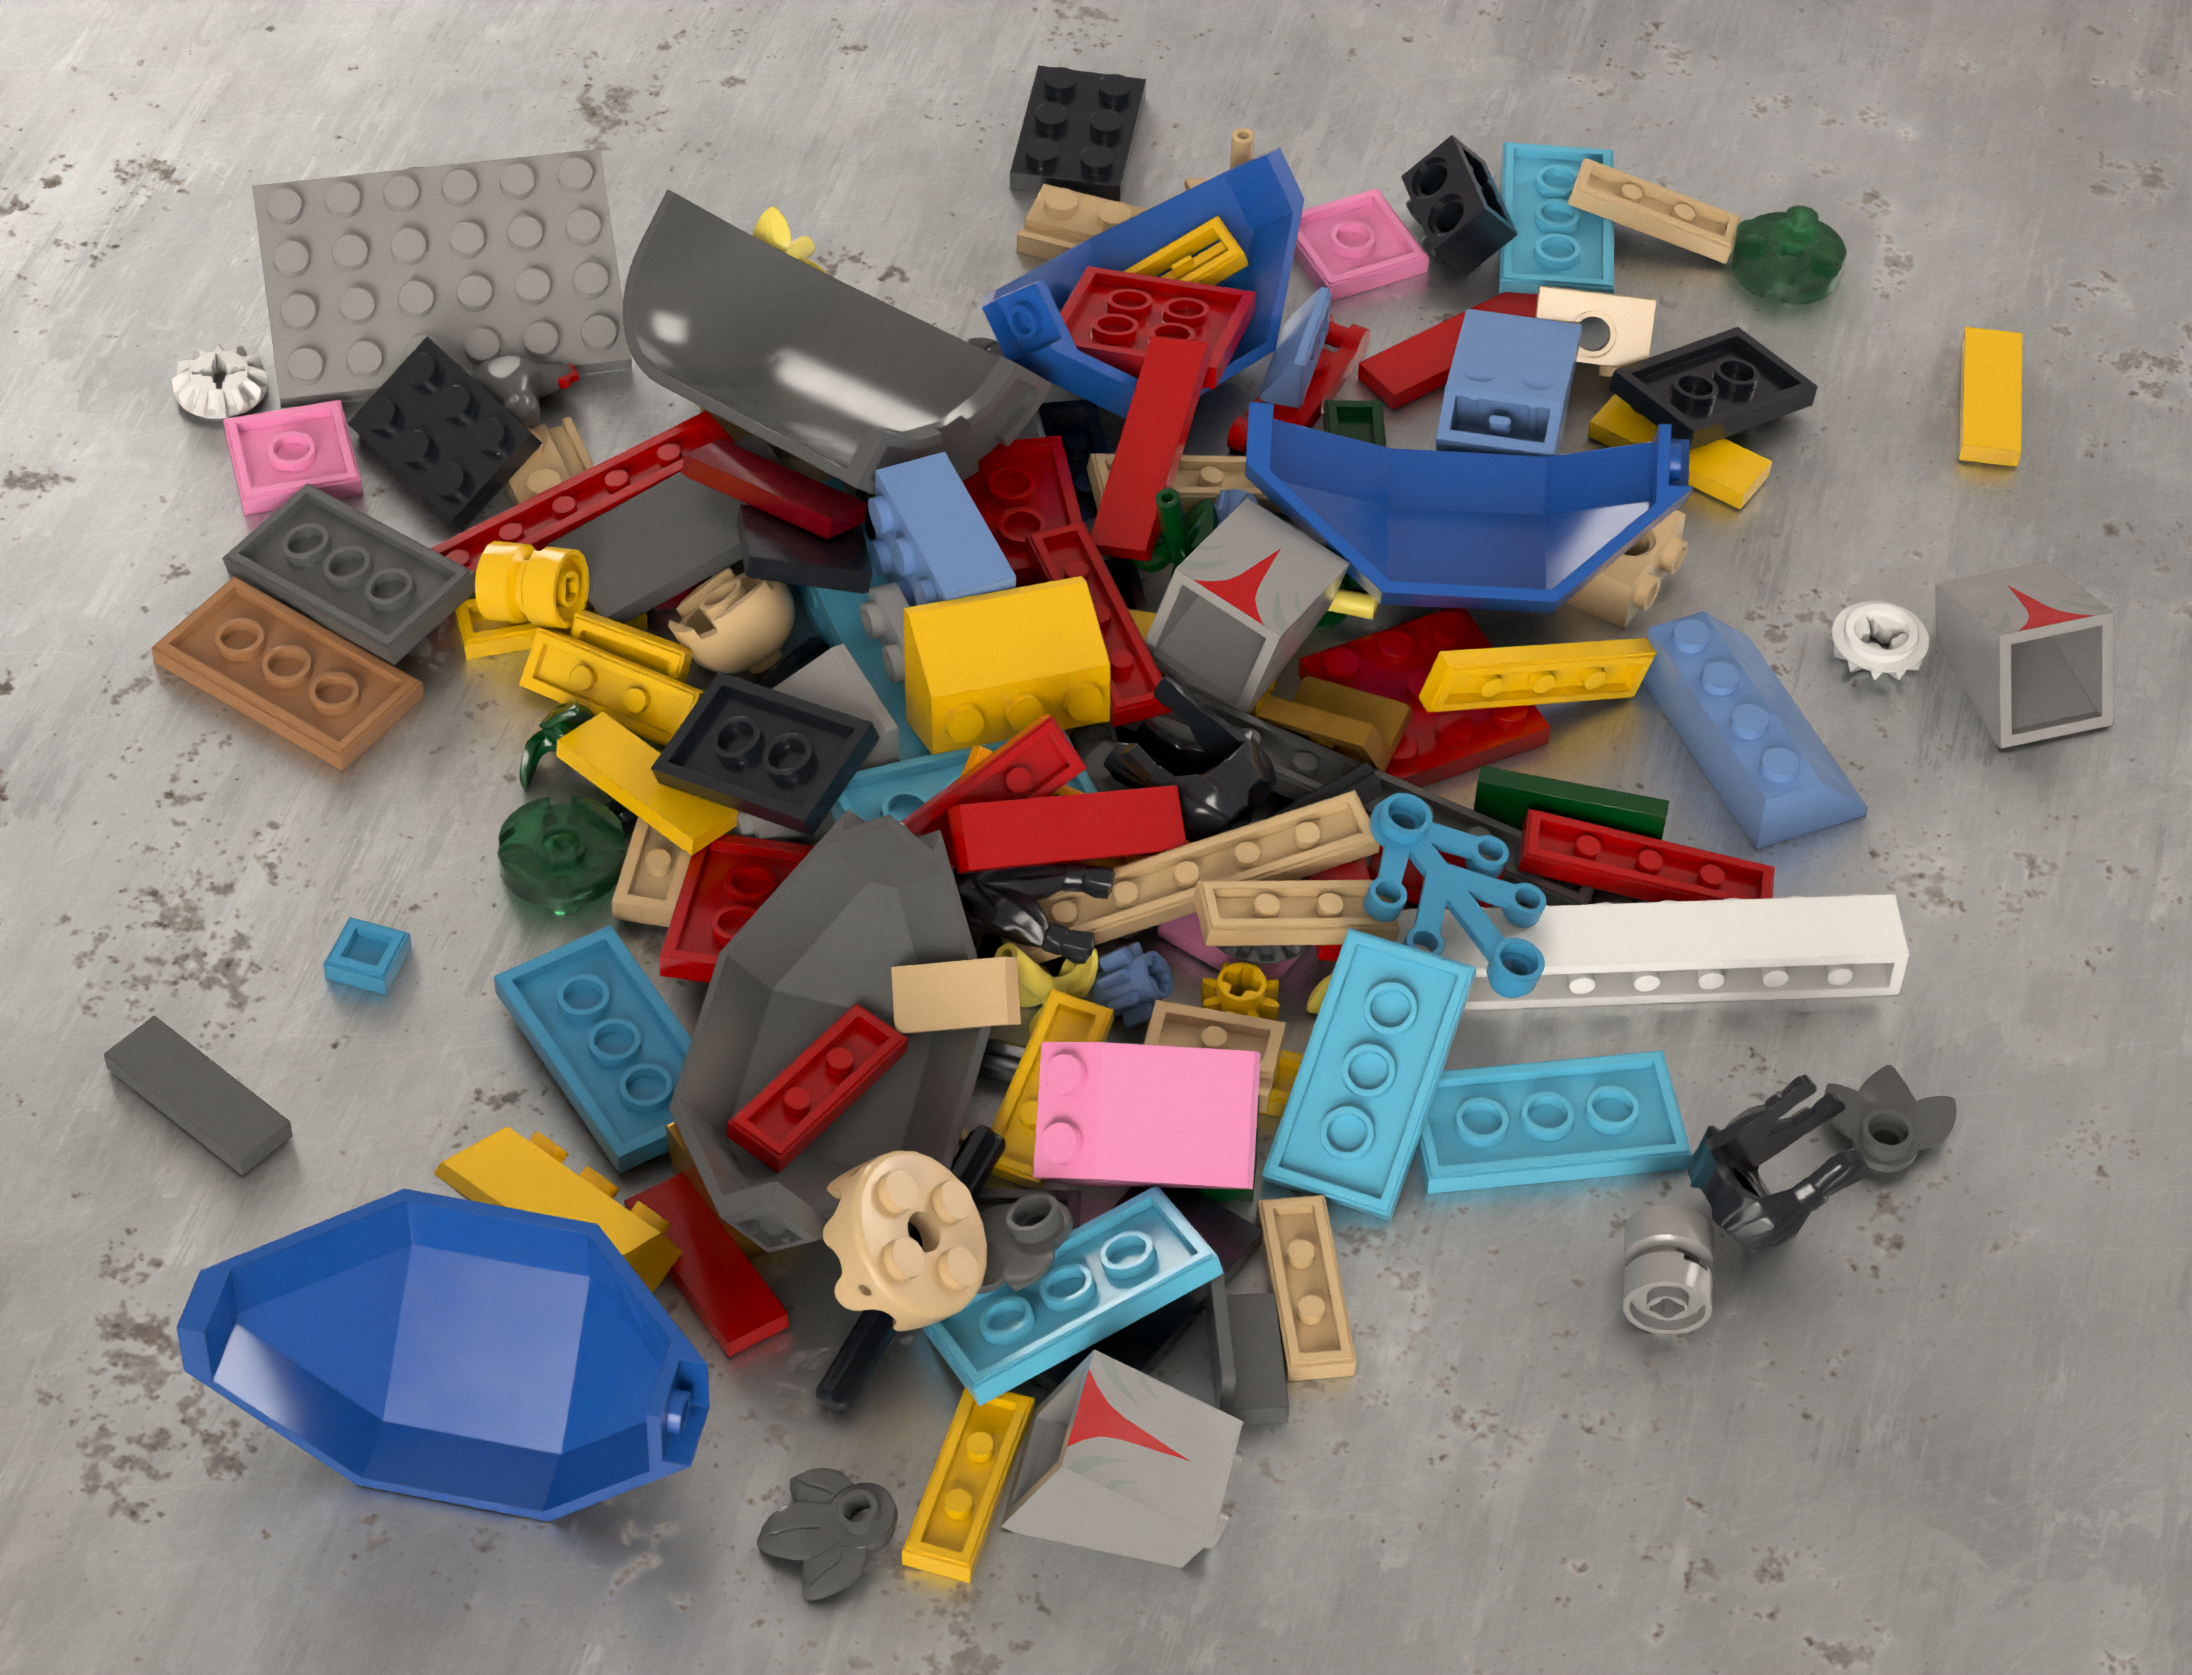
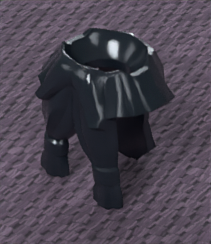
[1103,675,1276,843]
[954,862,1115,970]
[1688,1074,1869,1249]

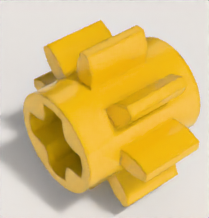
[1201,962,1280,1021]

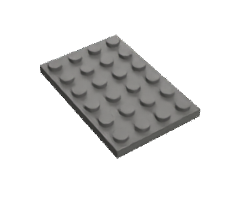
[252,149,632,408]

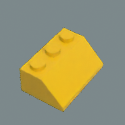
[903,576,1110,755]
[433,1126,683,1294]

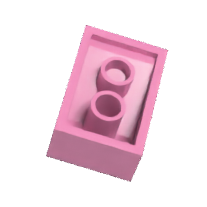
[1033,1042,1261,1189]

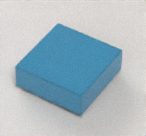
[323,917,412,995]

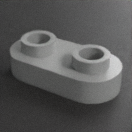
[860,582,910,690]

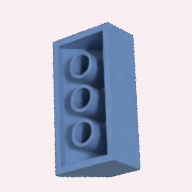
[1643,611,1868,850]

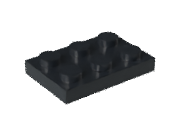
[1010,65,1146,202]
[1609,327,1818,450]
[347,336,542,532]
[651,672,880,836]

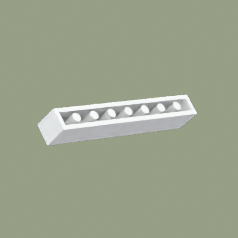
[1396,894,1909,1011]

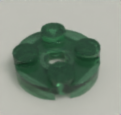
[1731,205,1847,305]
[497,796,627,917]

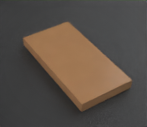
[151,576,424,771]

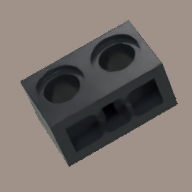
[1401,135,1518,276]

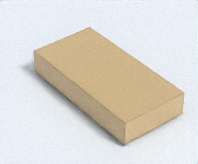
[891,957,1021,1034]

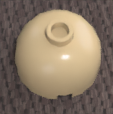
[668,567,795,674]

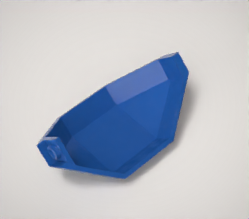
[982,147,1305,419]
[1245,402,1693,614]
[176,1188,710,1522]

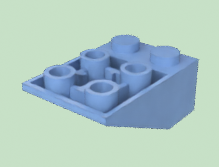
[1436,309,1582,457]

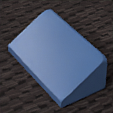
[1258,287,1332,408]

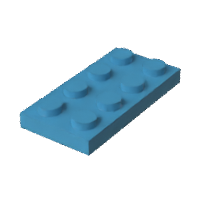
[494,925,691,1174]

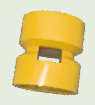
[475,541,590,629]

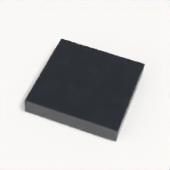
[737,504,873,594]

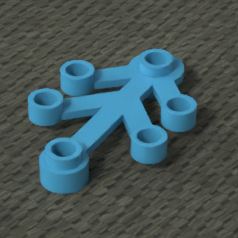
[1363,793,1547,999]

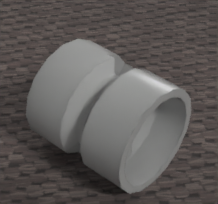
[1622,1204,1714,1335]

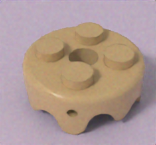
[822,1151,987,1331]

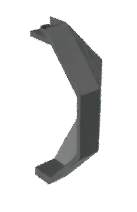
[669,809,991,1253]

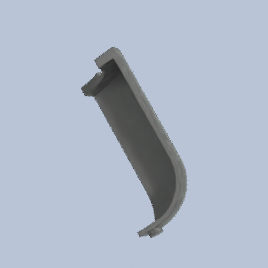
[623,189,1053,495]

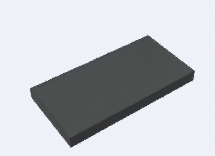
[547,433,786,624]
[222,483,476,665]

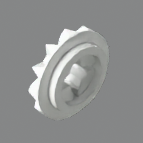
[172,343,268,418]
[1830,601,1929,681]

